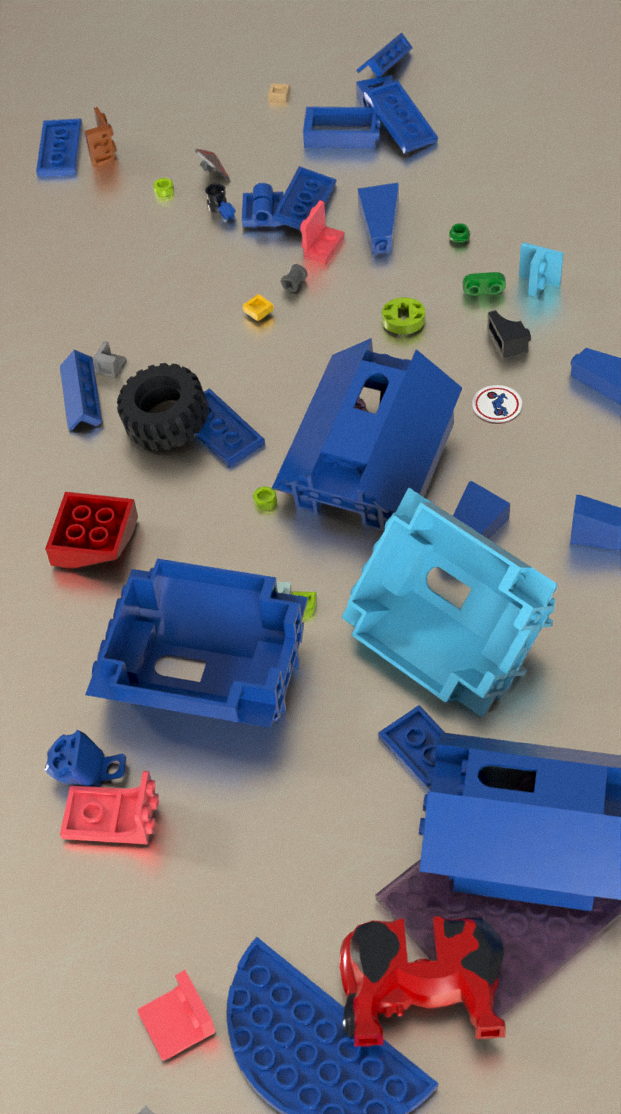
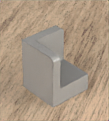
[93,341,127,379]

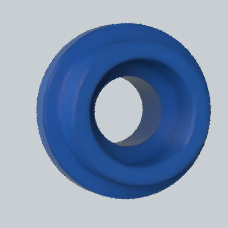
[217,201,236,221]

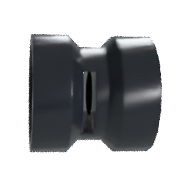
[205,183,227,212]

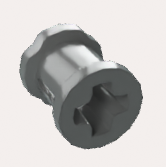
[281,264,308,292]

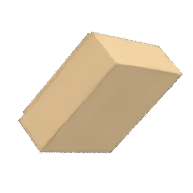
[268,83,291,102]

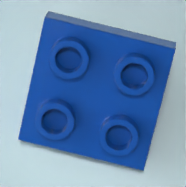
[242,183,284,227]

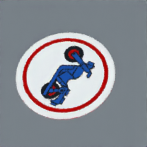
[472,385,522,423]

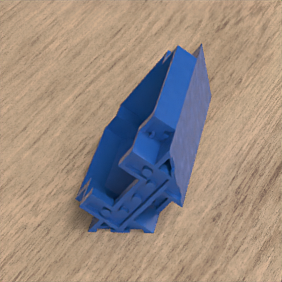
[271,338,462,532]
[85,558,308,728]
[419,732,621,911]

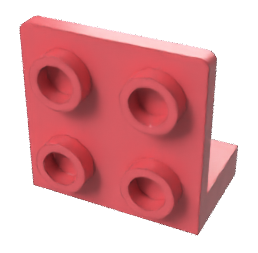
[300,201,345,265]
[137,970,215,1061]

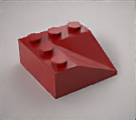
[45,492,138,568]

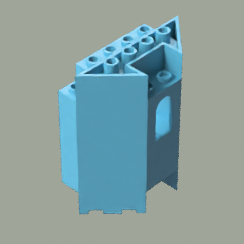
[341,488,557,718]

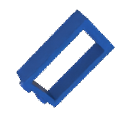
[303,107,381,149]

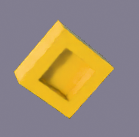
[243,294,274,321]

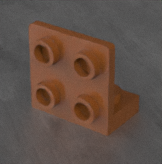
[84,107,117,167]

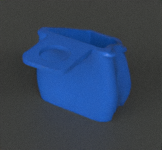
[45,730,126,787]

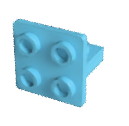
[519,243,564,297]

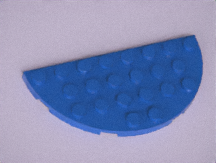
[227,937,438,1114]

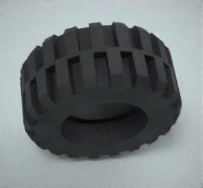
[117,363,209,451]

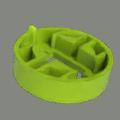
[382,297,425,337]

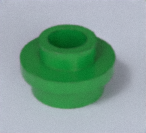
[449,223,470,243]

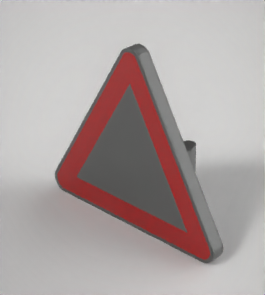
[195,149,230,181]

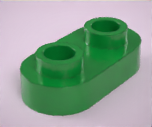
[462,272,506,295]

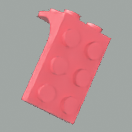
[60,771,159,844]

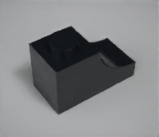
[487,310,531,358]

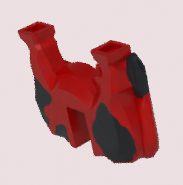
[339,916,506,1047]

